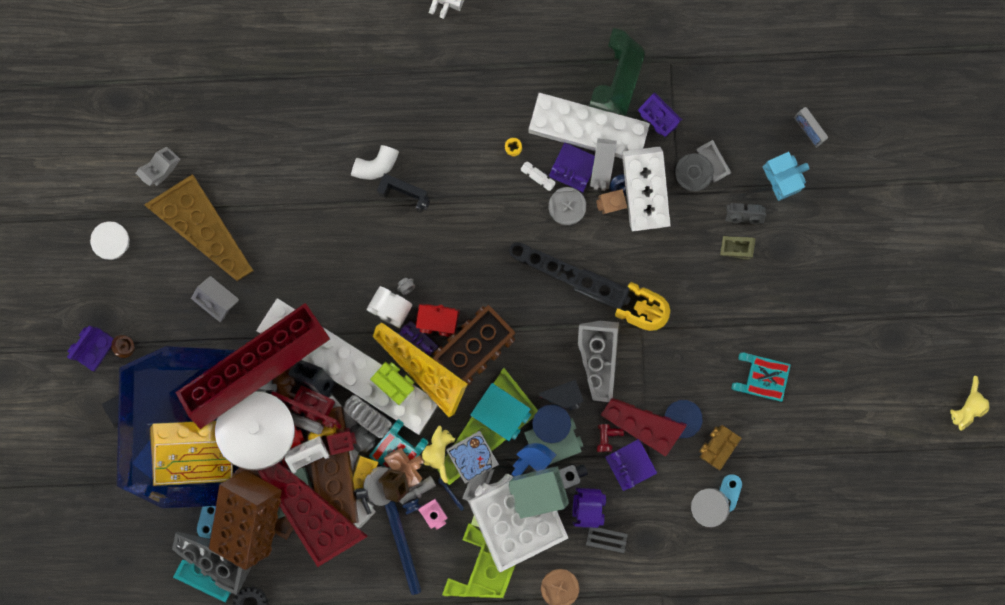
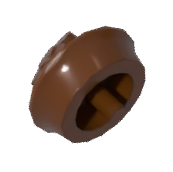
[111,335,134,358]

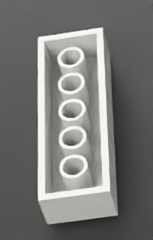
[529,93,650,159]

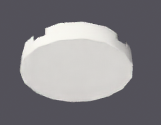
[90,222,130,260]

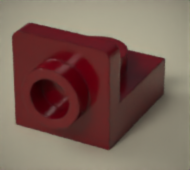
[327,428,356,455]

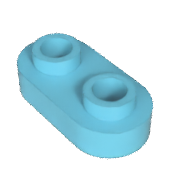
[719,474,742,512]
[197,501,217,539]

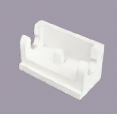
[285,436,329,474]

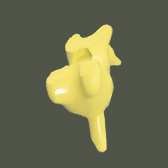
[950,376,989,431]
[422,426,455,483]

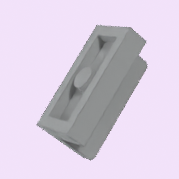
[191,276,239,322]

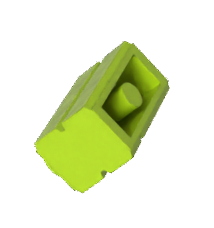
[370,362,415,406]

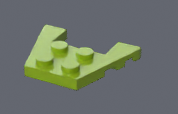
[442,523,515,598]

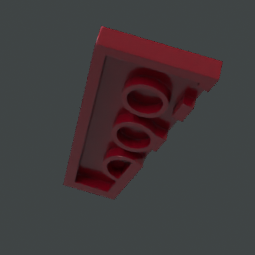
[601,398,687,456]

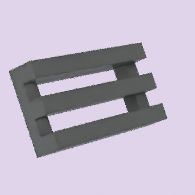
[586,528,628,553]

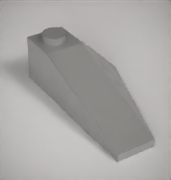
[578,321,619,402]

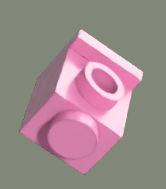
[418,498,448,530]

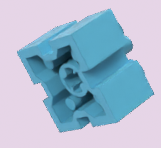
[763,152,809,201]

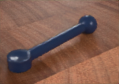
[438,477,464,511]

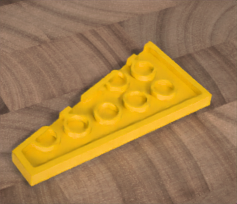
[373,323,467,417]

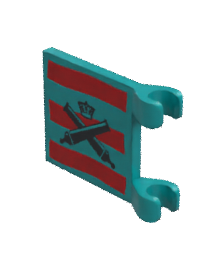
[732,353,791,402]
[370,419,429,469]

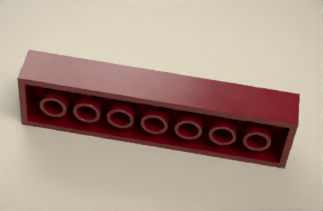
[175,303,330,429]

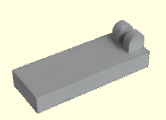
[590,138,617,191]

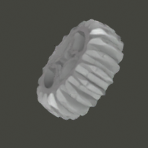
[343,395,392,438]

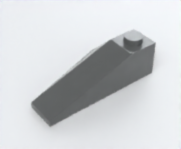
[172,532,251,595]

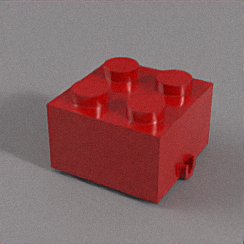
[416,304,460,337]

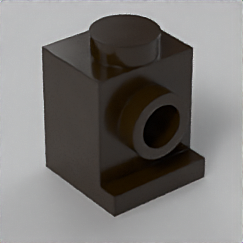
[378,469,409,502]

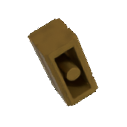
[699,425,742,470]

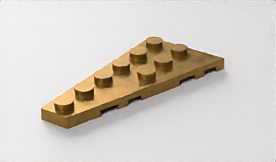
[144,174,254,281]

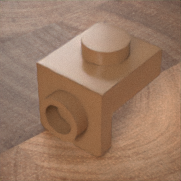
[596,189,627,214]

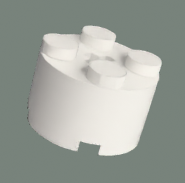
[367,286,412,328]

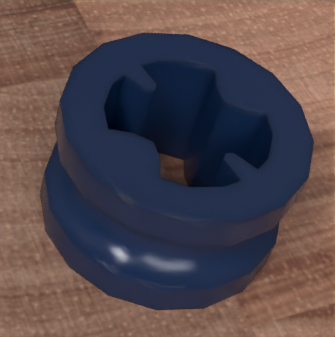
[403,499,422,515]

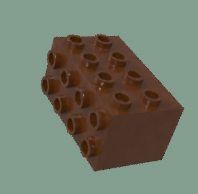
[432,305,516,388]
[209,470,282,570]

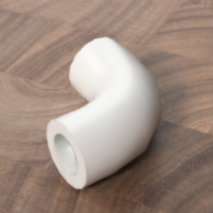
[351,145,399,180]

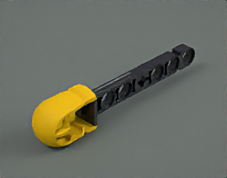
[509,242,670,331]

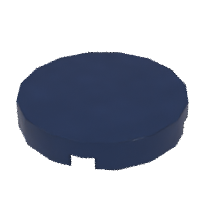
[664,400,702,438]
[532,405,571,443]

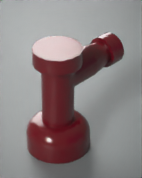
[597,424,624,452]

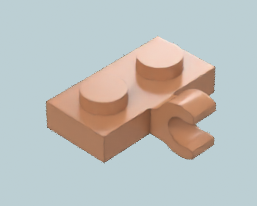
[384,448,424,488]

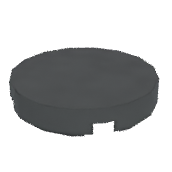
[676,153,714,191]

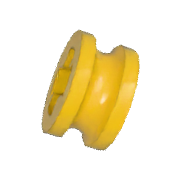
[505,138,522,156]

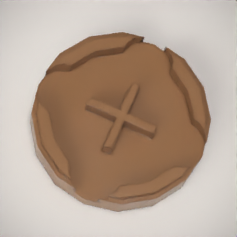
[541,569,580,605]

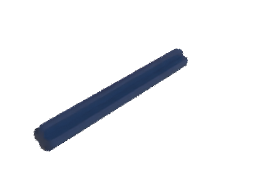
[385,501,421,595]

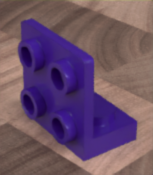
[638,93,682,137]
[67,325,114,372]

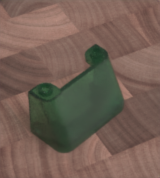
[589,28,645,116]

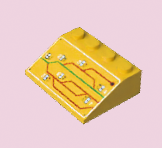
[150,421,233,486]

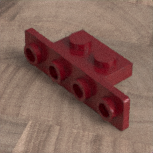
[271,385,341,429]

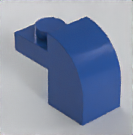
[512,443,556,476]

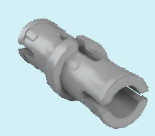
[400,476,436,505]

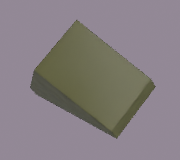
[720,236,756,260]

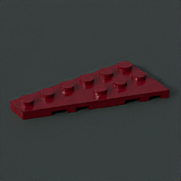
[257,461,367,567]

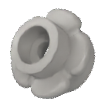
[397,278,415,295]

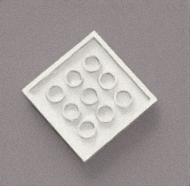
[468,469,568,572]

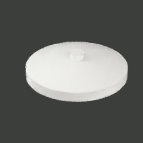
[215,392,295,470]

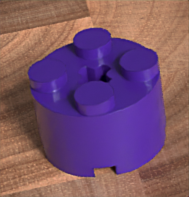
[572,488,606,528]

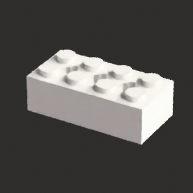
[622,147,670,231]

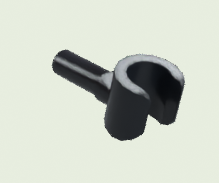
[355,488,372,515]

